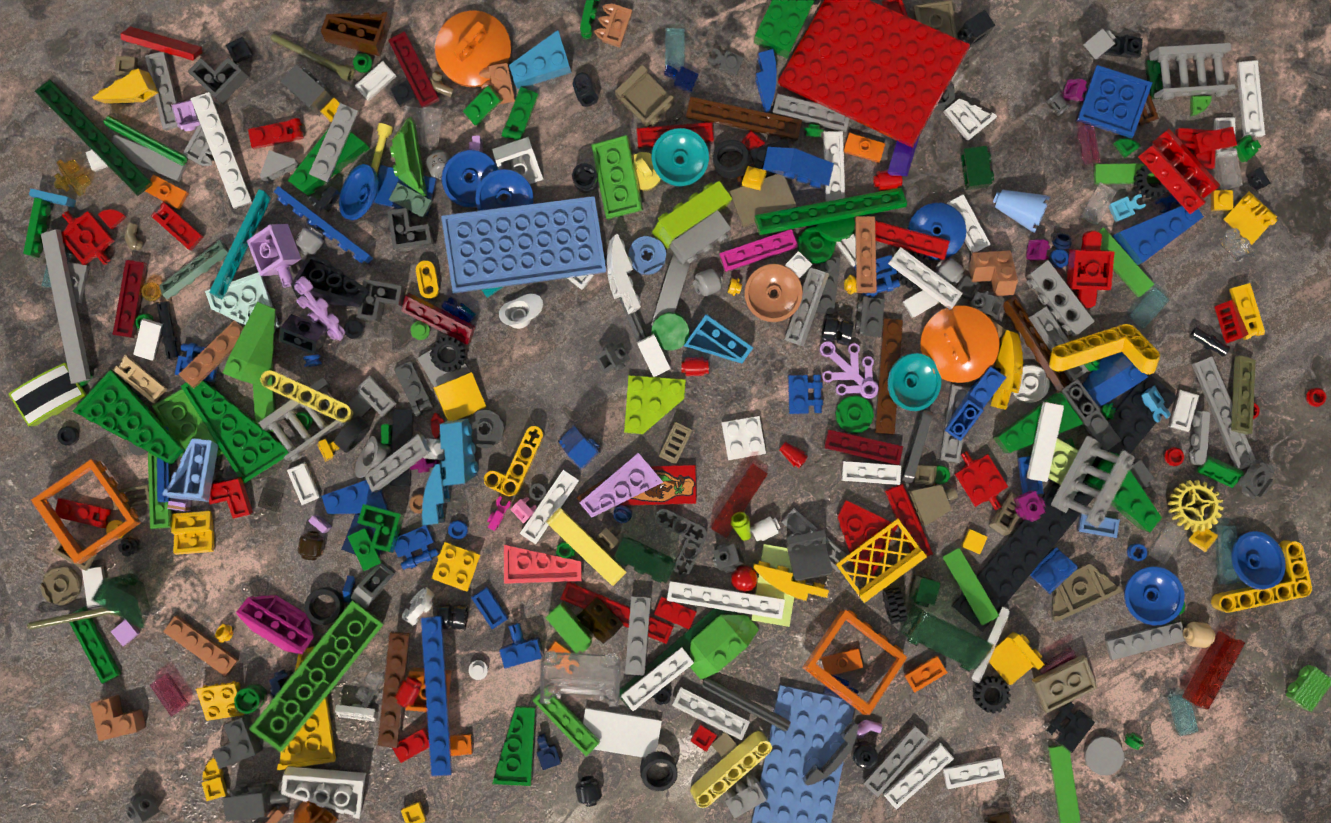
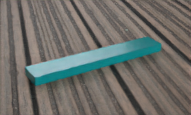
[209,189,271,300]

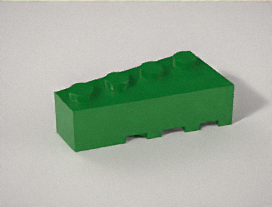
[288,128,370,196]
[993,392,1084,453]
[1085,452,1162,533]

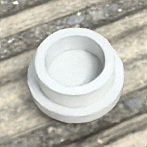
[468,660,488,680]

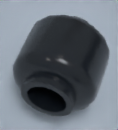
[851,741,878,769]
[575,776,602,807]

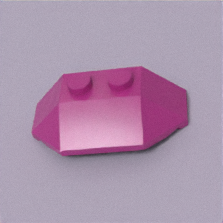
[236,595,314,654]

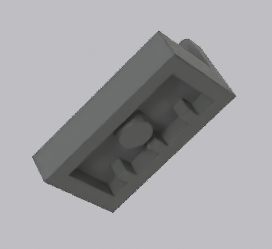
[855,296,885,338]

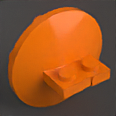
[435,11,512,87]
[921,306,999,383]

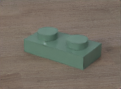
[389,183,432,218]

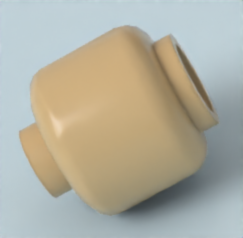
[1183,622,1215,648]

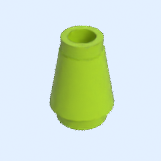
[731,512,752,541]

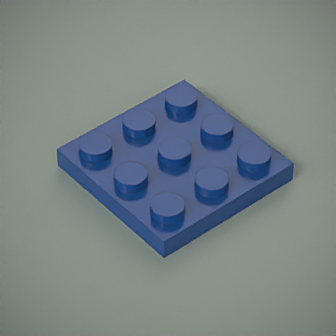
[1076,65,1152,138]

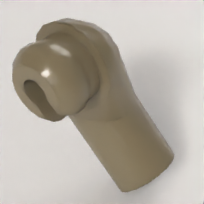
[430,71,454,97]
[125,223,143,250]

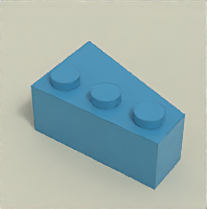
[684,314,754,363]
[440,419,479,486]

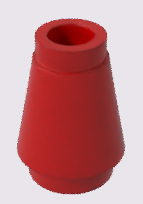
[779,442,808,468]

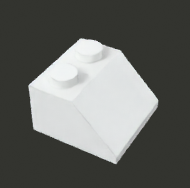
[492,137,543,184]

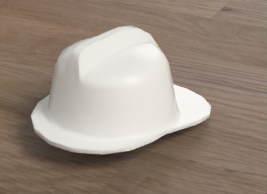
[499,294,543,329]

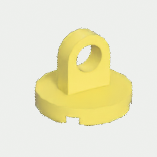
[633,152,661,191]

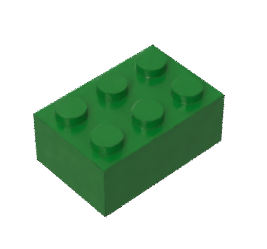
[753,0,814,59]

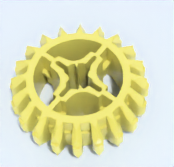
[1168,480,1223,532]

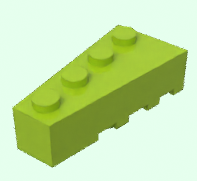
[652,181,732,250]

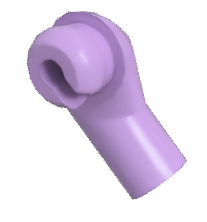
[856,720,882,739]

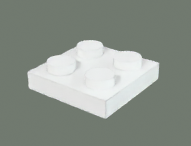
[721,416,766,460]

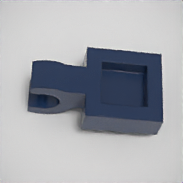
[536,733,562,770]

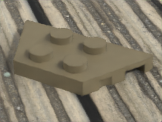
[1052,563,1123,622]

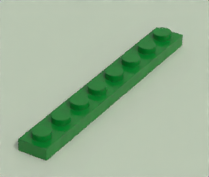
[754,188,907,235]

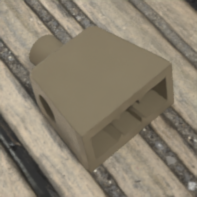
[908,484,958,526]

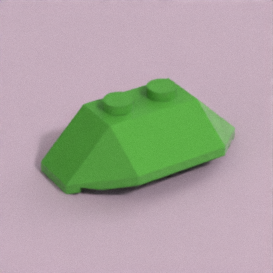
[390,117,427,197]
[689,614,759,679]

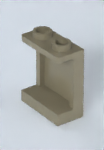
[615,65,674,127]

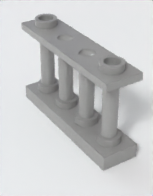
[1149,43,1235,100]
[259,378,351,462]
[1051,436,1135,528]

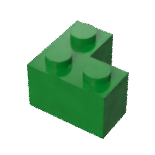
[357,504,404,553]

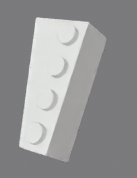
[281,767,366,819]

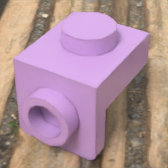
[171,100,200,131]

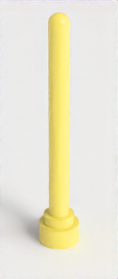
[371,123,393,174]

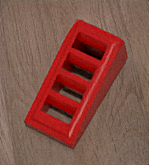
[1214,299,1249,344]

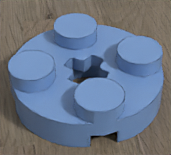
[628,236,666,275]

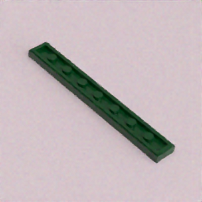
[35,80,153,197]
[616,608,739,708]

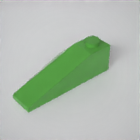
[223,302,276,387]

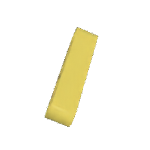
[261,371,353,423]
[546,507,627,586]
[690,731,772,808]

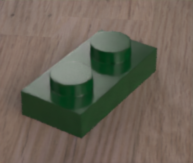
[1145,60,1163,99]

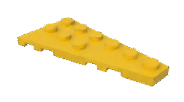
[277,646,336,770]

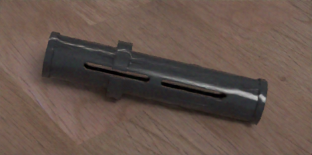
[156,302,179,360]

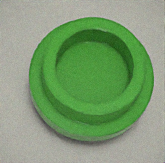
[411,321,430,340]

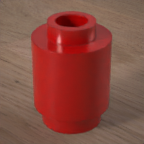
[873,170,902,191]
[681,357,709,376]
[395,676,422,708]

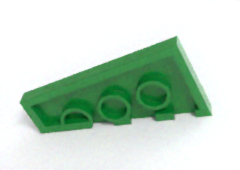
[492,706,536,786]

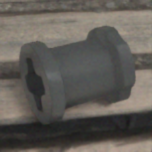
[1046,91,1072,116]

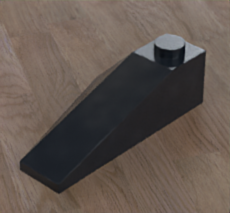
[291,255,369,307]

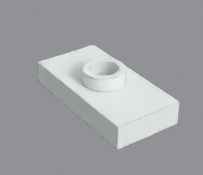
[335,704,378,721]

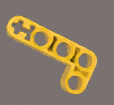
[484,426,544,496]

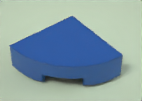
[343,576,355,603]

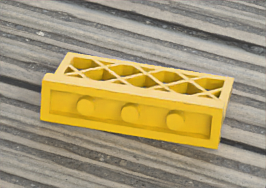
[836,518,927,603]

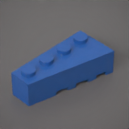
[1112,206,1204,265]

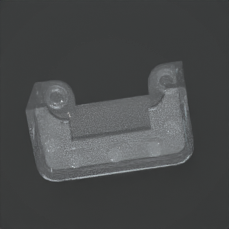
[540,651,620,707]

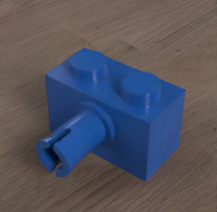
[499,623,544,669]

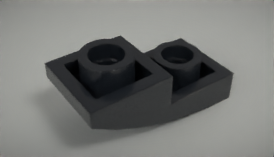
[1104,35,1143,58]

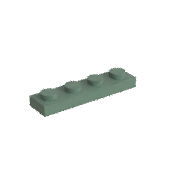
[159,240,228,299]

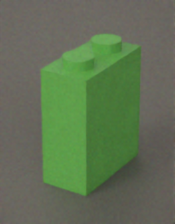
[546,601,593,653]

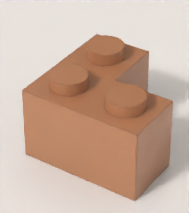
[969,250,1018,296]
[90,694,146,741]

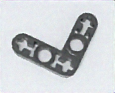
[655,509,707,578]

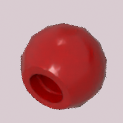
[731,565,758,592]

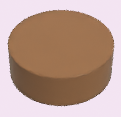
[409,494,424,513]

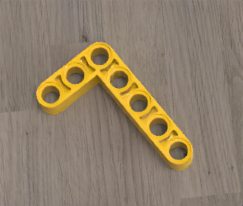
[1049,324,1160,374]
[1211,540,1312,612]

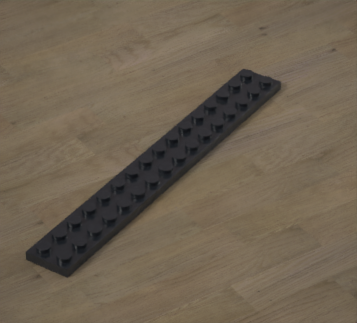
[952,374,1178,632]

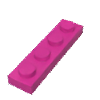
[719,229,798,272]

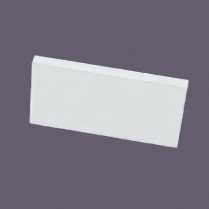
[583,707,662,758]

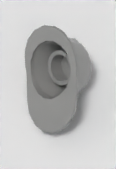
[355,436,391,478]

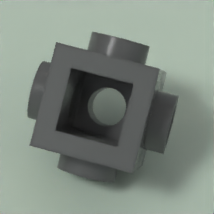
[970,291,1004,320]
[595,343,630,373]
[713,543,745,573]
[125,792,160,823]

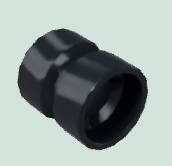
[572,163,598,193]
[821,316,854,346]
[437,604,468,630]

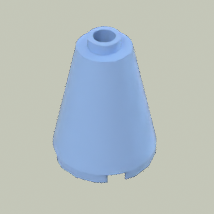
[993,190,1050,233]

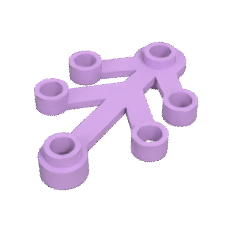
[294,277,345,341]
[819,341,879,399]

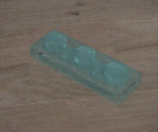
[1214,525,1240,584]

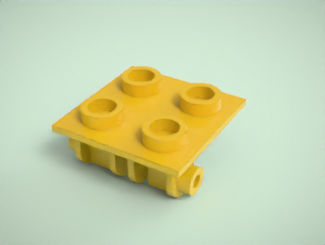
[1223,192,1278,245]
[431,542,481,592]
[196,681,245,721]

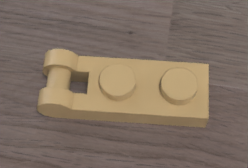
[113,355,167,403]

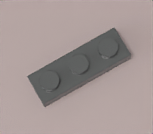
[816,257,840,315]

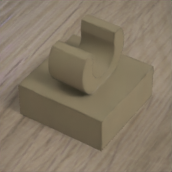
[595,526,621,552]

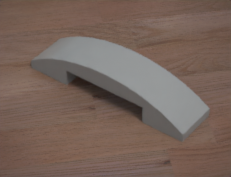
[651,254,690,327]

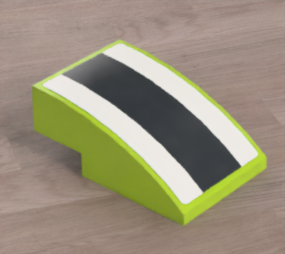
[9,363,86,426]

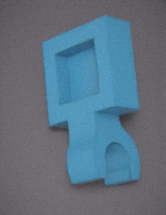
[1141,385,1171,423]

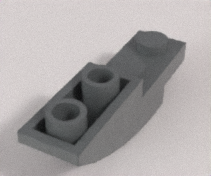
[1061,379,1121,451]

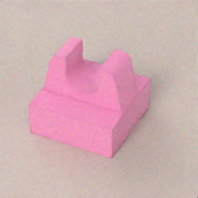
[511,497,537,524]

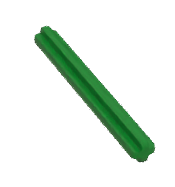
[103,116,188,166]

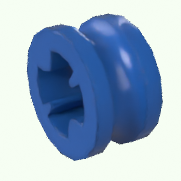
[303,355,322,367]
[1127,544,1147,561]

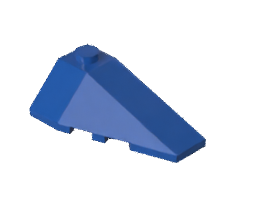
[1082,352,1148,407]

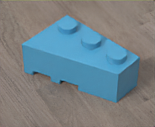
[509,30,571,89]

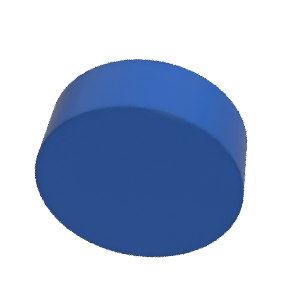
[1048,249,1069,269]
[448,520,468,540]

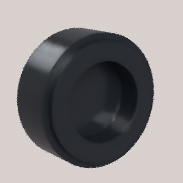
[344,320,364,339]
[57,426,79,446]

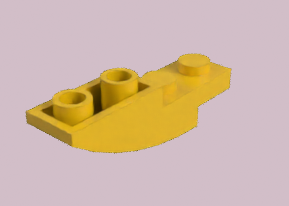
[991,330,1023,410]
[753,561,829,601]

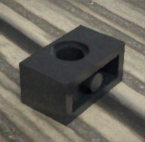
[957,9,995,48]
[279,314,327,355]

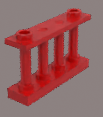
[1138,128,1220,214]

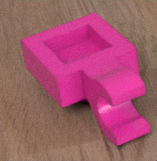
[487,496,512,531]

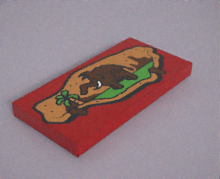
[619,465,696,505]

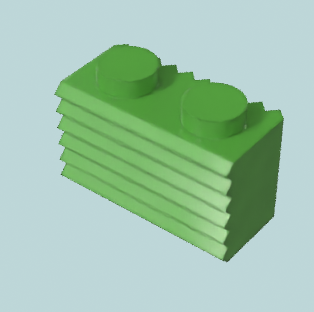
[1285,665,1331,712]

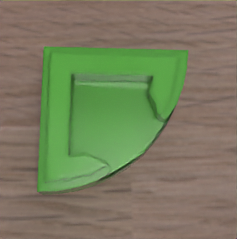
[1190,96,1212,116]

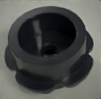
[118,538,138,557]
[653,687,672,705]

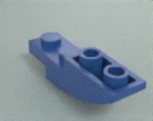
[945,366,1006,441]

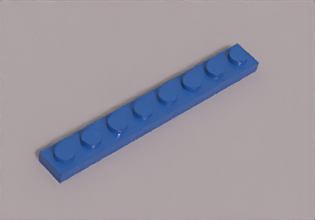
[421,616,452,776]

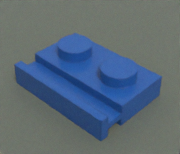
[1029,547,1078,594]

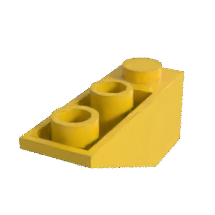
[93,68,159,103]

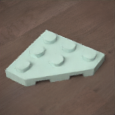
[205,272,280,328]

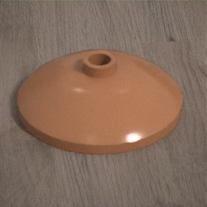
[745,264,803,322]

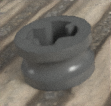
[529,483,547,501]

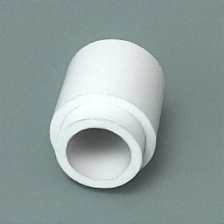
[751,516,780,541]

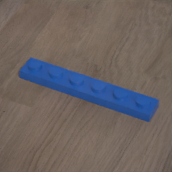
[274,186,373,264]

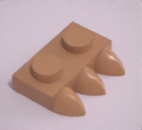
[594,4,633,48]
[479,63,515,104]

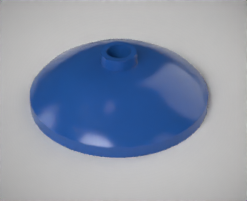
[442,150,498,207]
[339,164,378,220]
[475,169,533,211]
[908,203,966,260]
[1231,531,1286,590]
[1124,567,1185,625]

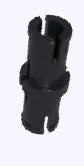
[1189,327,1230,357]

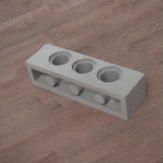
[1025,260,1095,337]

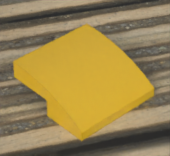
[433,372,487,421]
[171,511,214,555]

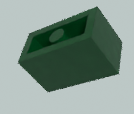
[960,146,994,190]
[909,574,941,607]

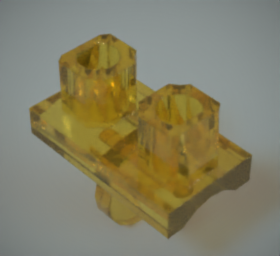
[54,159,91,197]

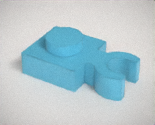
[1108,194,1146,222]

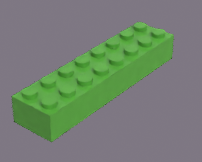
[250,600,384,753]

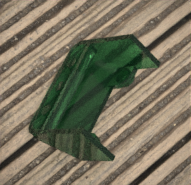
[900,604,994,672]

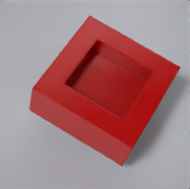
[690,723,717,752]

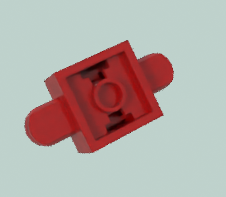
[1066,230,1115,308]

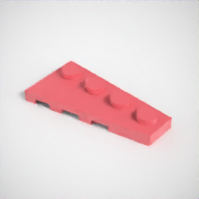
[504,545,582,584]

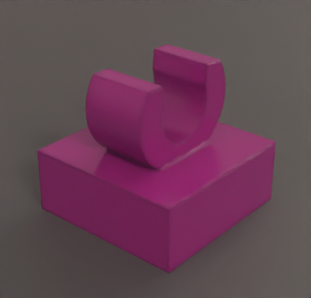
[1062,79,1087,101]
[1026,239,1050,261]

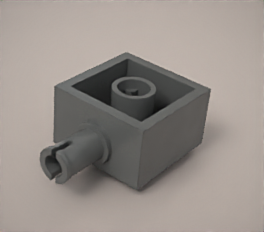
[223,782,290,822]

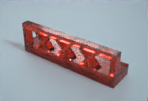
[710,463,768,538]
[1181,631,1245,710]

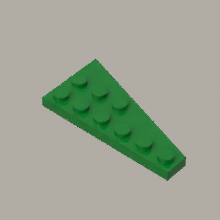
[72,370,185,464]
[181,380,289,483]

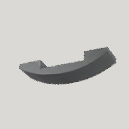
[802,720,858,786]

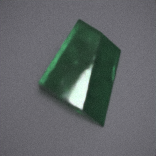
[614,535,677,584]
[91,573,151,630]

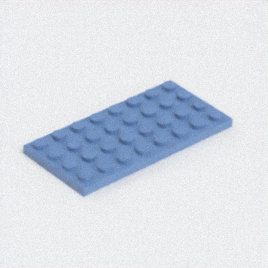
[441,196,606,293]
[751,684,854,823]

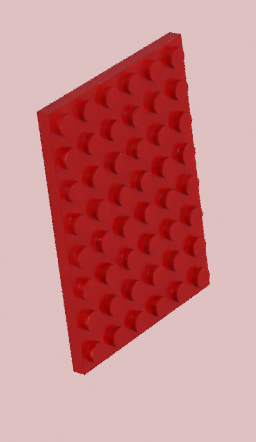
[777,0,970,148]

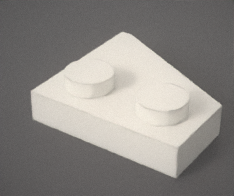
[943,98,997,141]

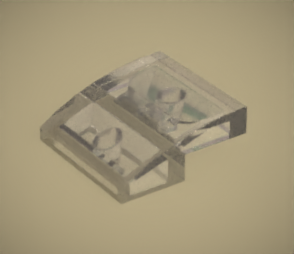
[402,106,442,148]

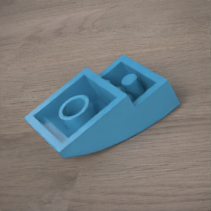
[422,464,450,525]

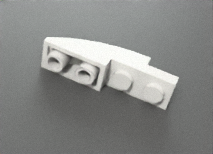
[607,234,641,314]

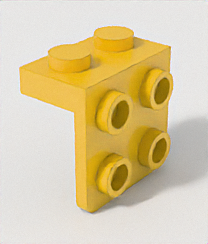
[989,632,1045,685]

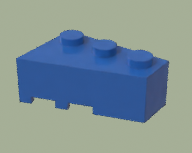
[763,147,834,188]
[558,426,600,469]

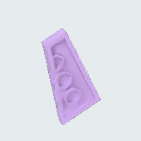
[580,453,663,517]

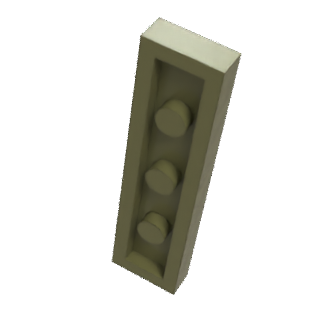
[1231,355,1256,435]

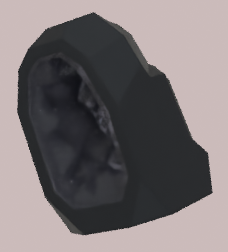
[572,72,599,107]

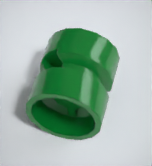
[234,684,267,714]

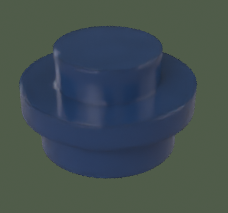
[1052,233,1072,250]
[613,505,632,523]

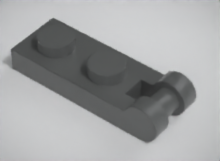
[394,361,434,417]

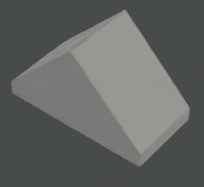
[260,150,300,183]

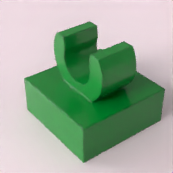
[1233,135,1261,163]

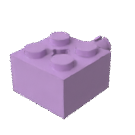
[247,224,301,288]

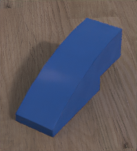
[755,49,777,113]

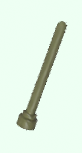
[270,34,355,82]
[27,600,125,630]

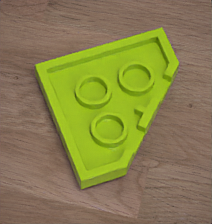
[624,375,686,434]

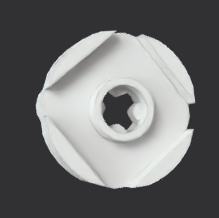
[402,587,435,625]

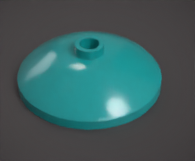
[652,128,709,186]
[888,353,941,411]

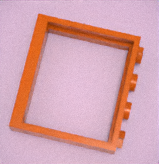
[31,459,141,564]
[802,610,907,715]

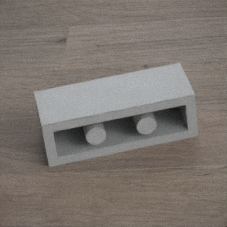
[669,210,731,265]

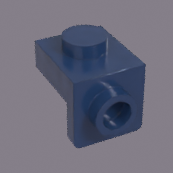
[269,669,293,697]

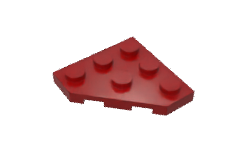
[837,500,898,576]

